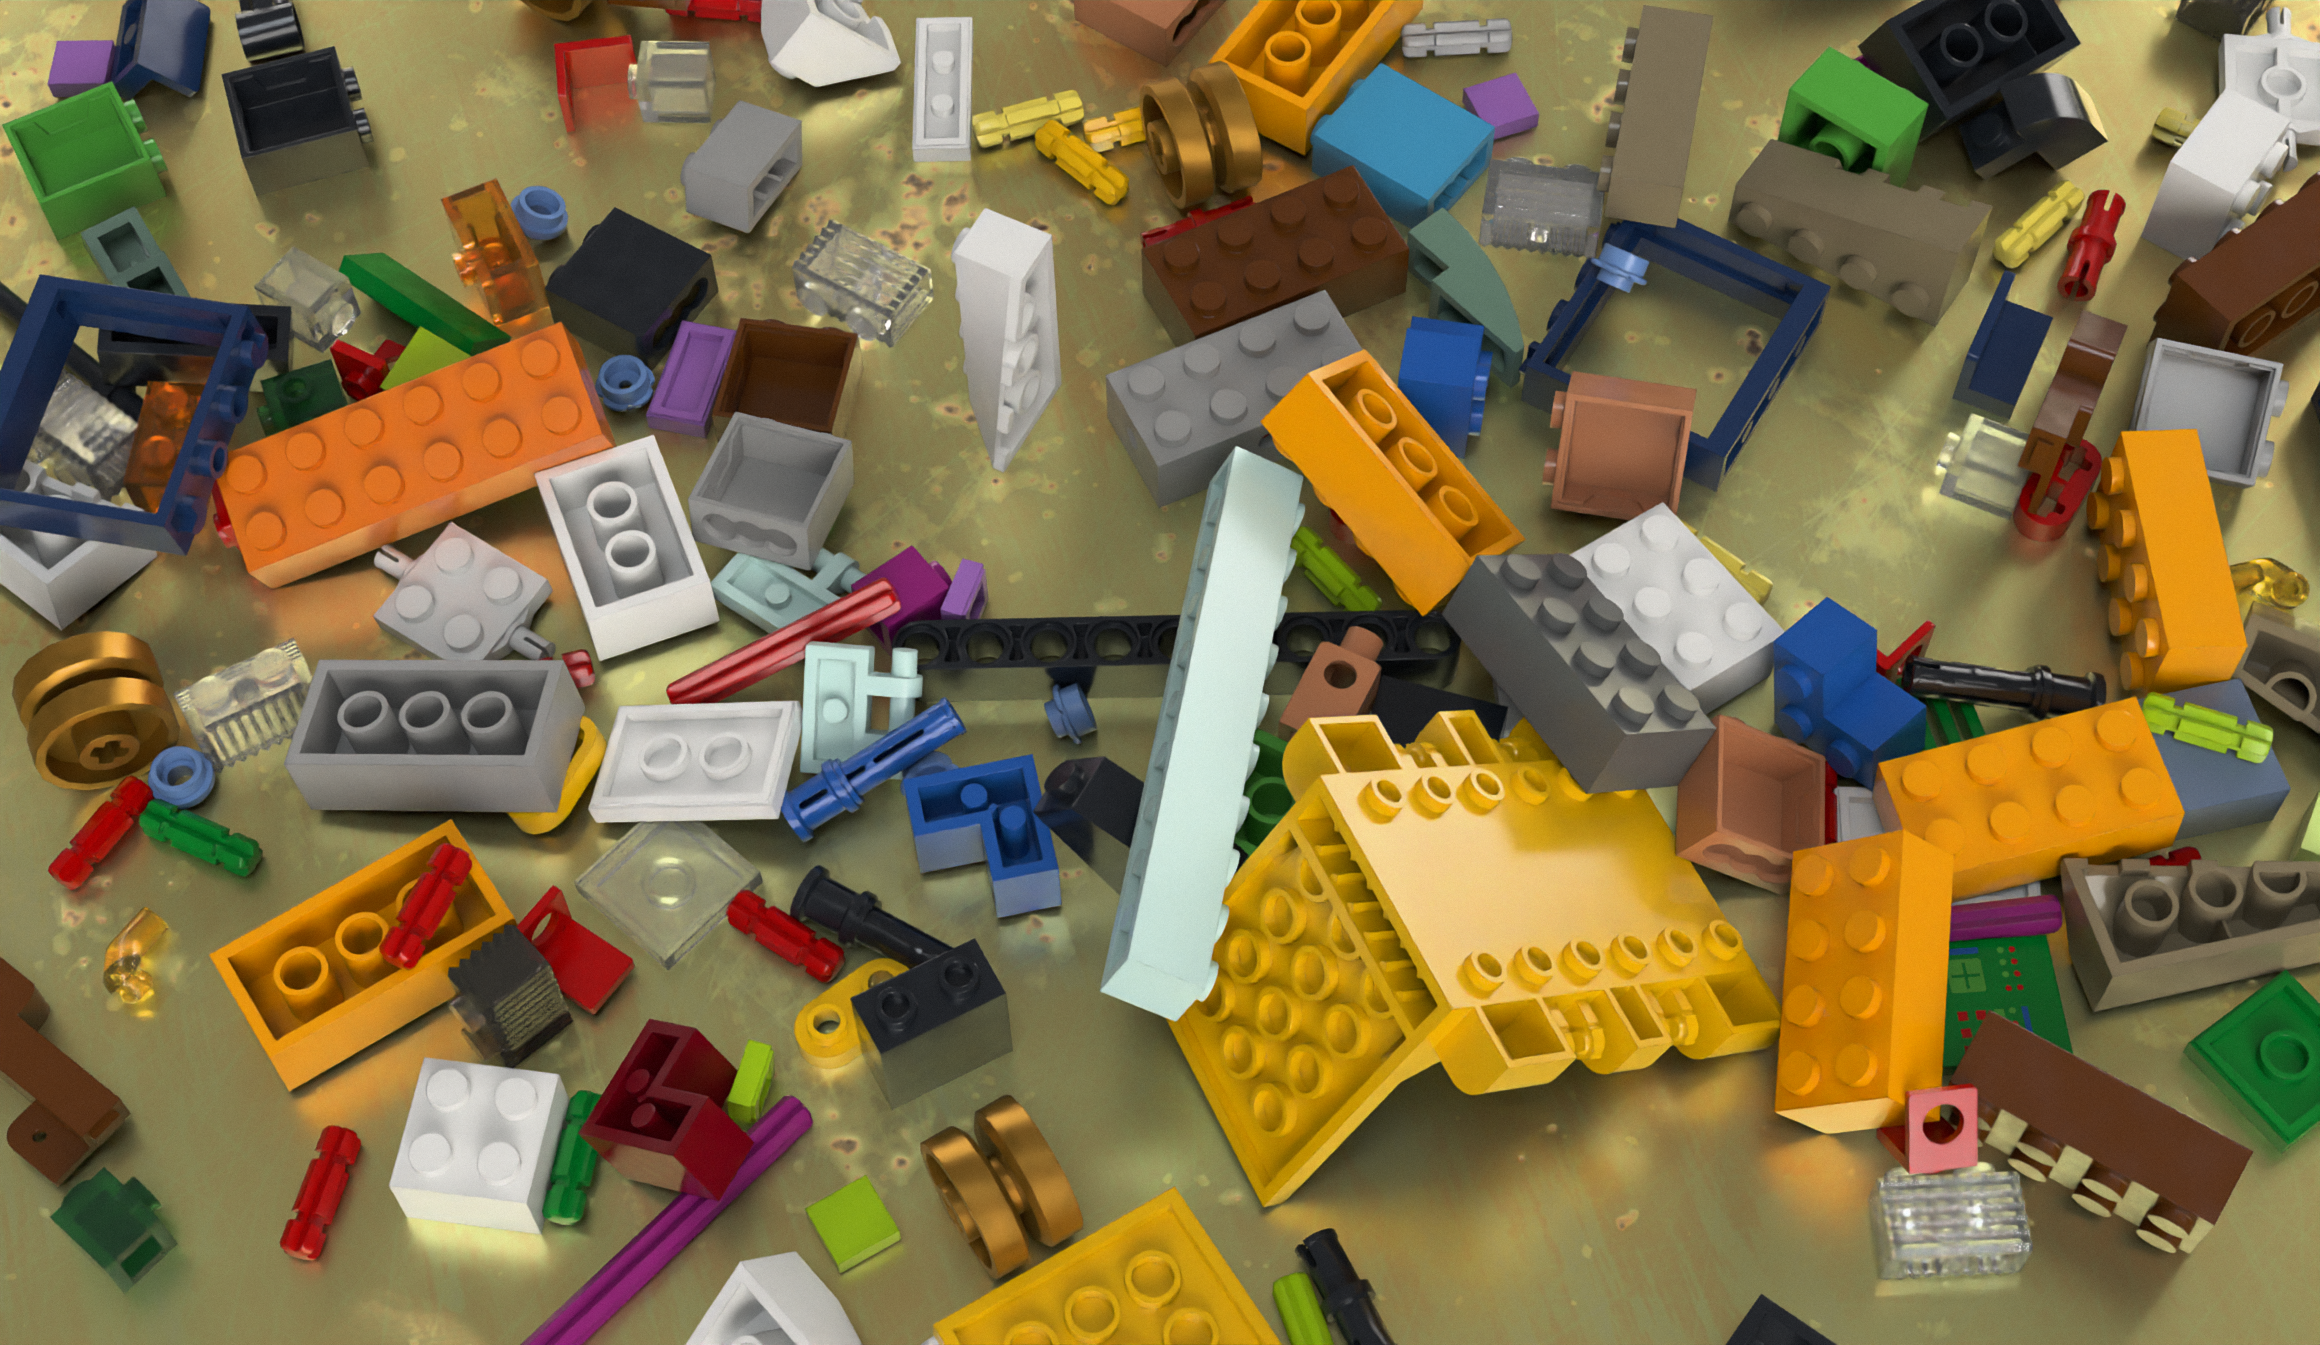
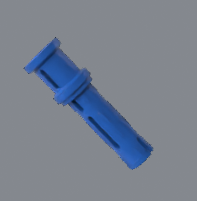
[781,697,967,842]

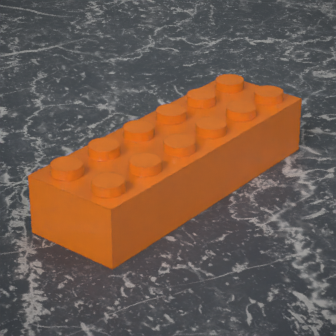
[216,322,617,590]

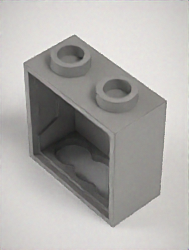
[2128,338,2289,489]
[688,411,854,571]

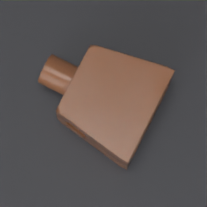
[1277,626,1383,742]

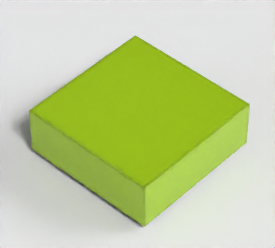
[727,1039,775,1131]
[805,1175,901,1274]

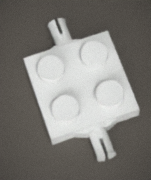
[2218,7,2320,172]
[373,522,556,660]

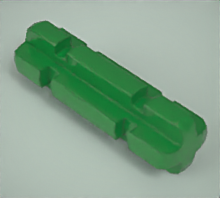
[138,799,263,876]
[542,1090,602,1226]

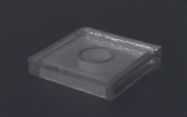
[574,821,763,971]

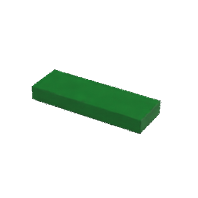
[337,252,512,356]

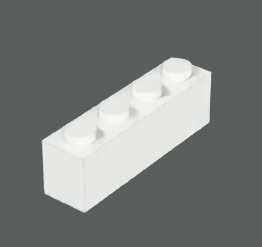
[951,208,1062,473]

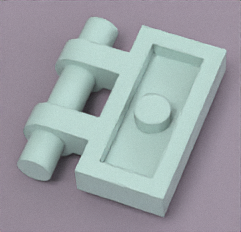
[710,547,867,633]
[800,641,923,780]

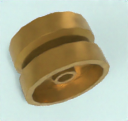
[1139,61,1263,209]
[12,631,180,790]
[920,1095,1083,1279]

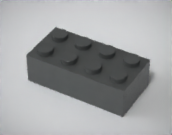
[1442,553,1717,794]

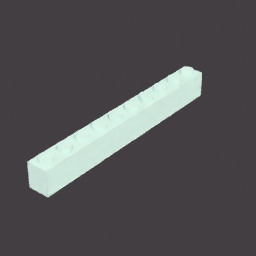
[1100,446,1305,1022]

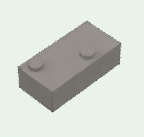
[284,660,586,813]

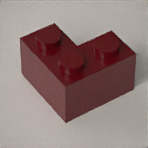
[578,1019,754,1202]

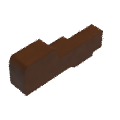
[2017,310,2128,515]
[0,957,131,1187]

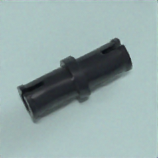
[1295,1228,1398,1345]

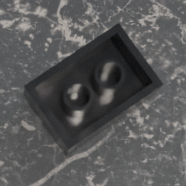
[1858,0,2081,143]

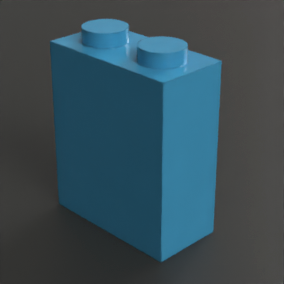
[1310,63,1495,229]

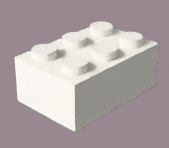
[534,435,720,661]
[1570,502,1785,715]

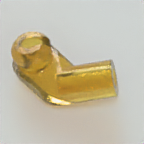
[2229,557,2310,610]
[103,907,169,1004]

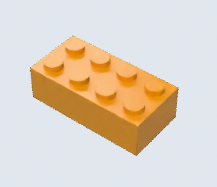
[1208,0,1423,156]
[1260,349,1526,616]
[2086,429,2248,699]
[1872,696,2185,903]
[209,819,520,1092]
[1774,829,1954,1134]

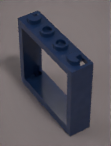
[1518,218,1831,492]
[0,274,269,556]

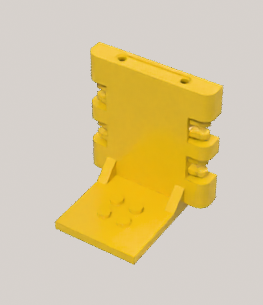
[1166,710,1782,1207]

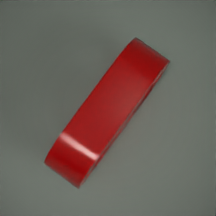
[2013,439,2102,542]

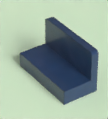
[110,0,211,101]
[1952,270,2053,420]

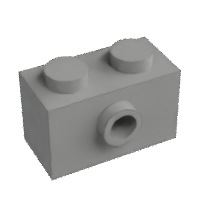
[680,100,802,233]

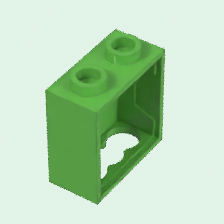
[2,81,168,241]

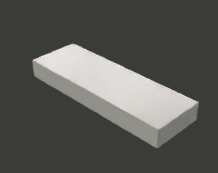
[912,17,973,162]

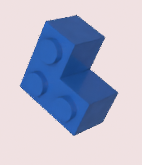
[1398,316,1493,459]
[1773,597,1927,792]
[902,754,1062,918]

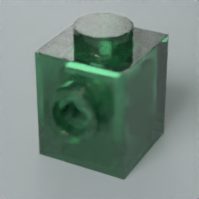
[256,359,348,437]
[50,1167,178,1294]

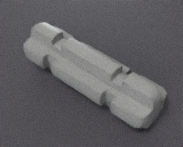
[1401,18,1512,58]

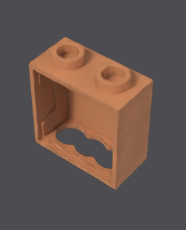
[1074,0,1226,67]
[1542,371,1697,520]
[1676,714,1825,896]

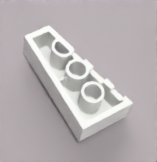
[0,460,157,630]

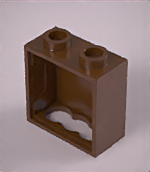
[712,318,864,442]

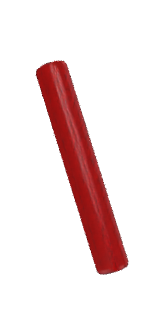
[666,578,902,704]

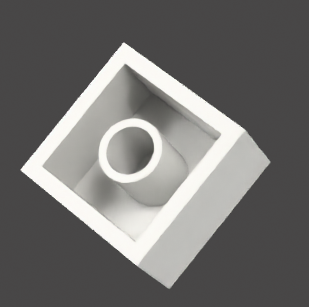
[2141,87,2291,260]
[389,1057,570,1234]

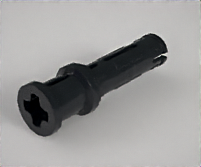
[1901,655,2107,722]
[790,865,953,969]

